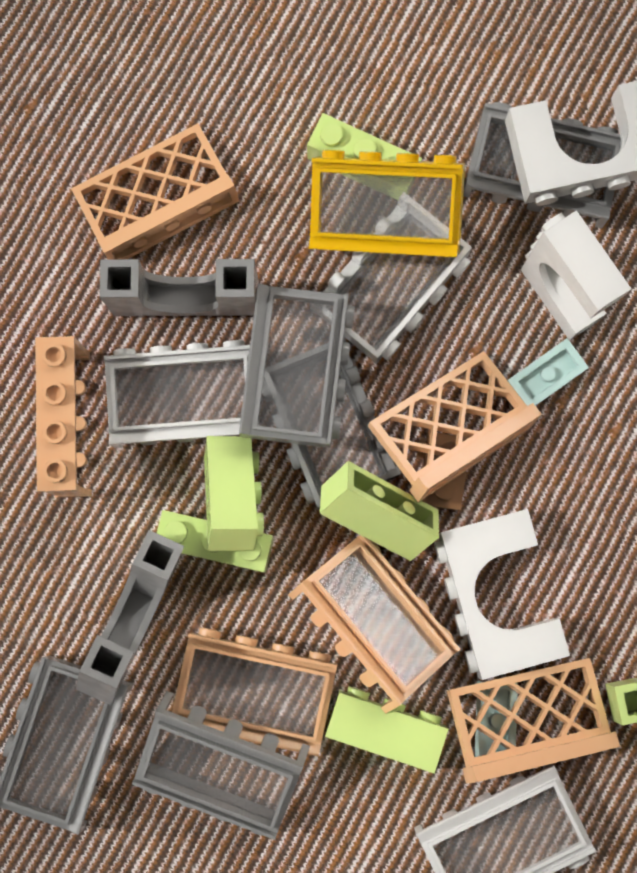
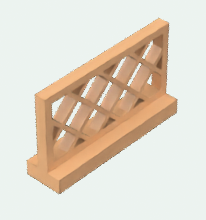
[71,123,239,260]
[368,351,542,502]
[447,658,620,784]

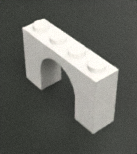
[505,81,637,206]
[521,210,631,341]
[434,509,570,680]

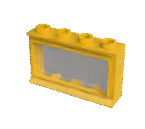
[309,150,465,257]

